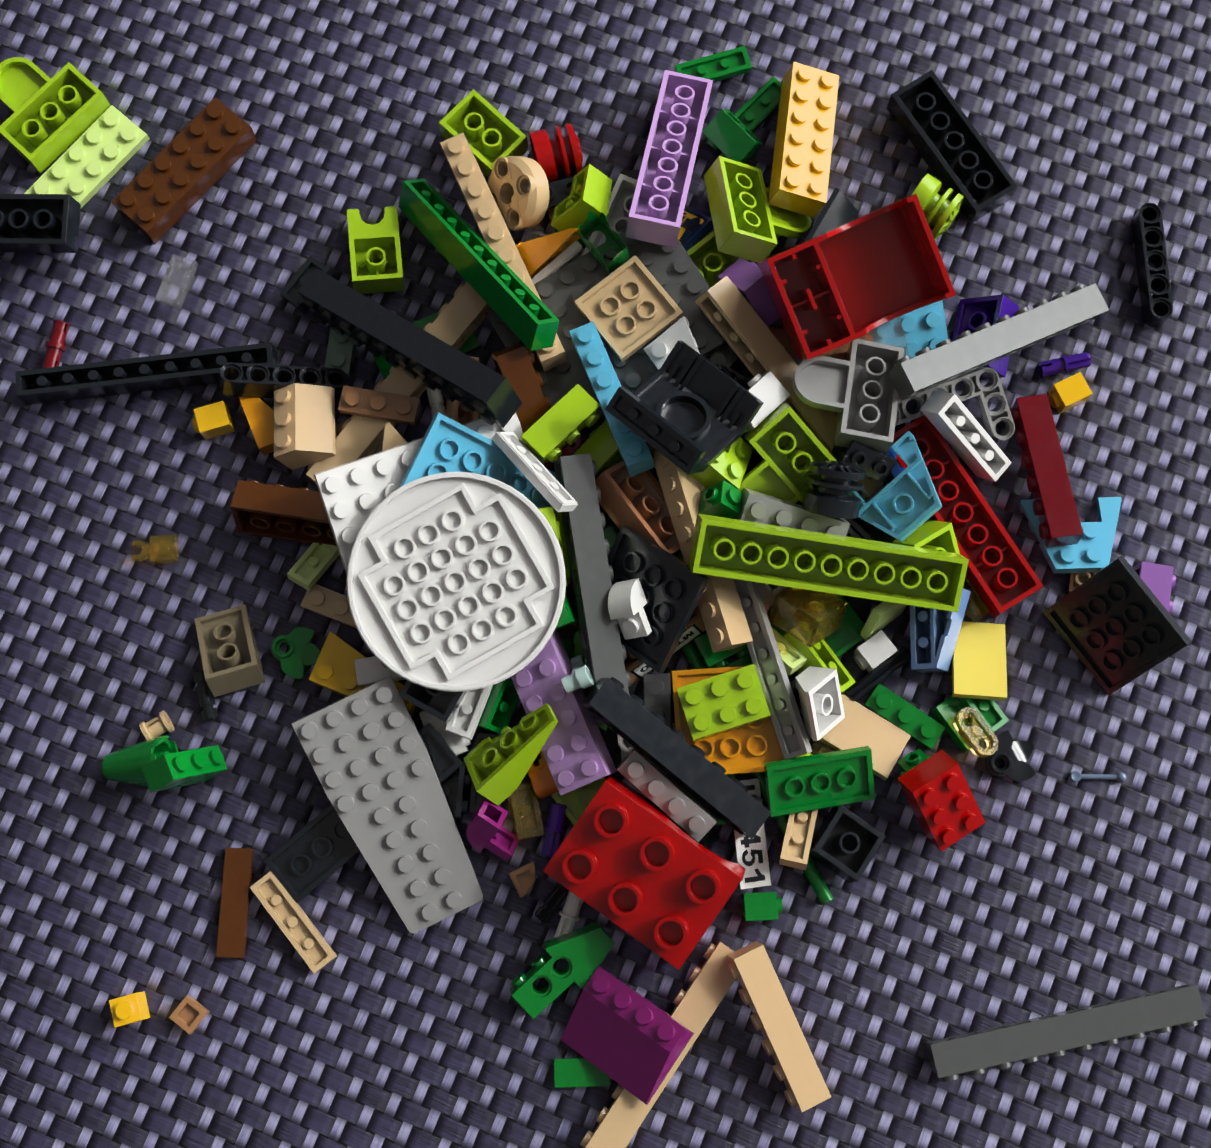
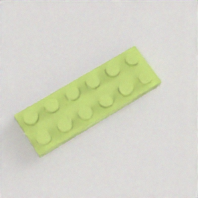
[24,105,150,208]

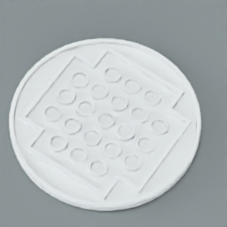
[346,472,566,692]

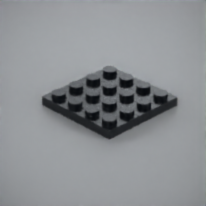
[607,526,710,673]
[1043,555,1191,695]

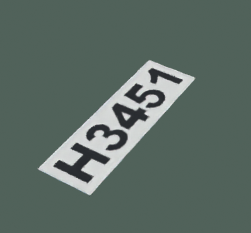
[734,778,771,889]

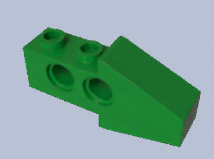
[510,922,615,1019]

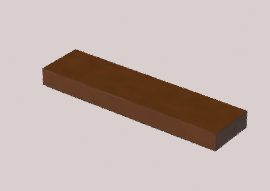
[216,847,254,958]

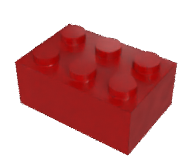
[897,750,986,852]

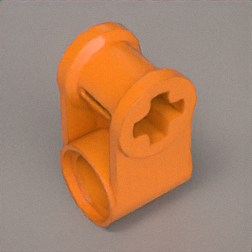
[528,750,558,799]

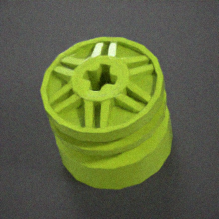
[912,174,964,241]

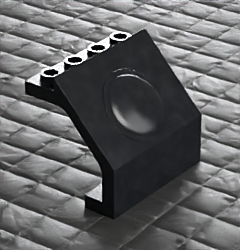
[605,341,764,475]

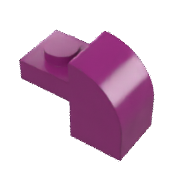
[467,798,520,862]

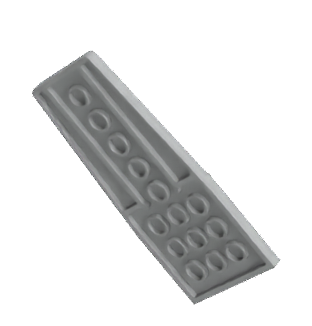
[292,675,483,934]

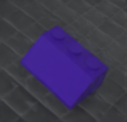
[952,294,1019,379]

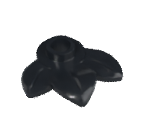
[986,730,1036,781]

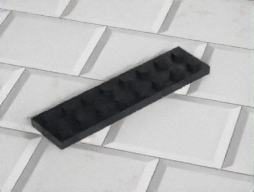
[264,723,464,903]

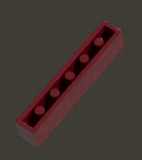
[1010,394,1083,548]

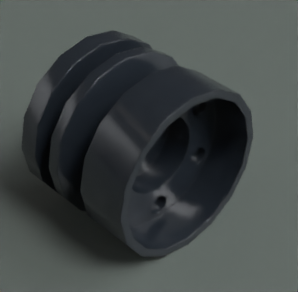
[802,461,866,519]

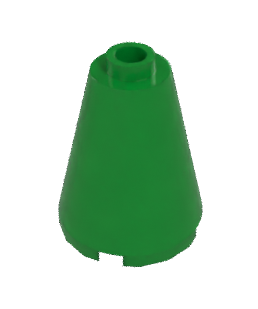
[101,735,179,787]

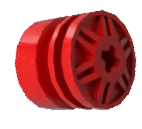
[529,123,583,183]

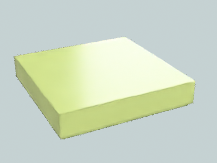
[860,601,907,641]

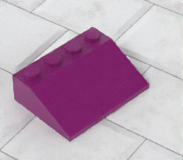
[560,966,694,1105]

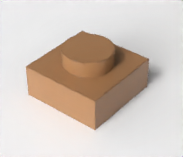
[169,995,210,1035]

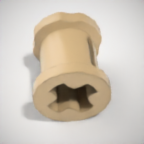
[139,710,175,740]

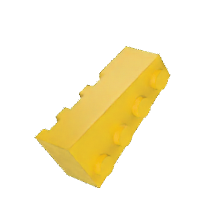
[308,631,417,717]

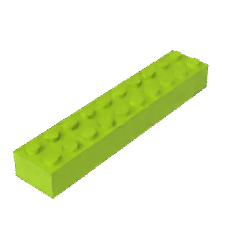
[688,513,969,612]

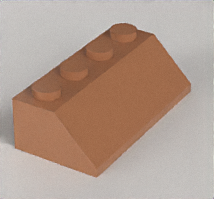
[595,461,681,555]

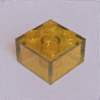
[768,587,848,647]

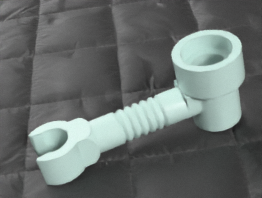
[561,654,594,693]

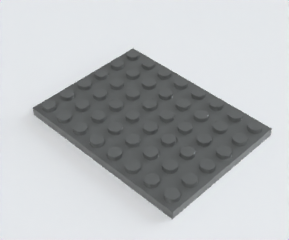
[485,230,728,431]

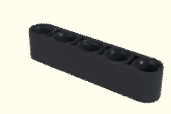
[1132,203,1173,328]
[219,363,348,401]

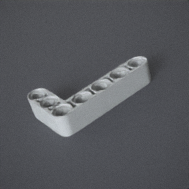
[895,367,1015,440]

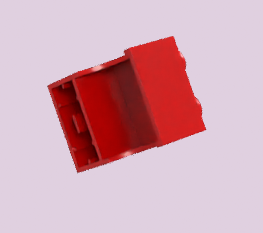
[758,194,956,360]
[543,774,745,970]

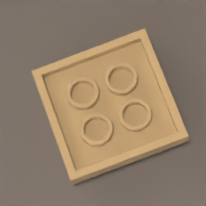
[574,255,684,362]

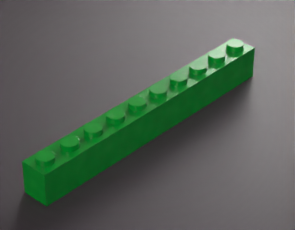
[398,178,560,351]

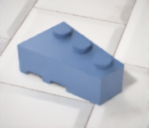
[910,588,971,673]

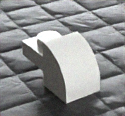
[608,578,652,640]

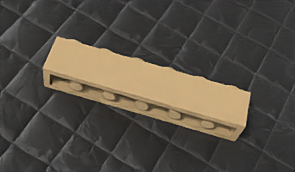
[727,941,831,1112]

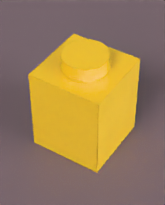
[1047,372,1093,414]
[192,401,235,440]
[109,991,150,1028]

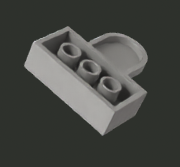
[793,339,904,454]
[734,488,850,605]

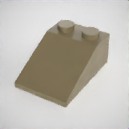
[194,604,265,697]

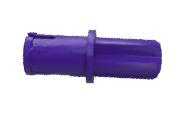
[1038,352,1091,378]
[542,803,567,857]

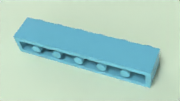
[569,321,655,477]

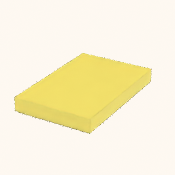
[952,621,1007,701]

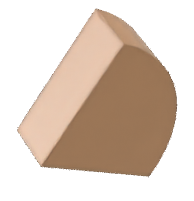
[509,862,536,898]

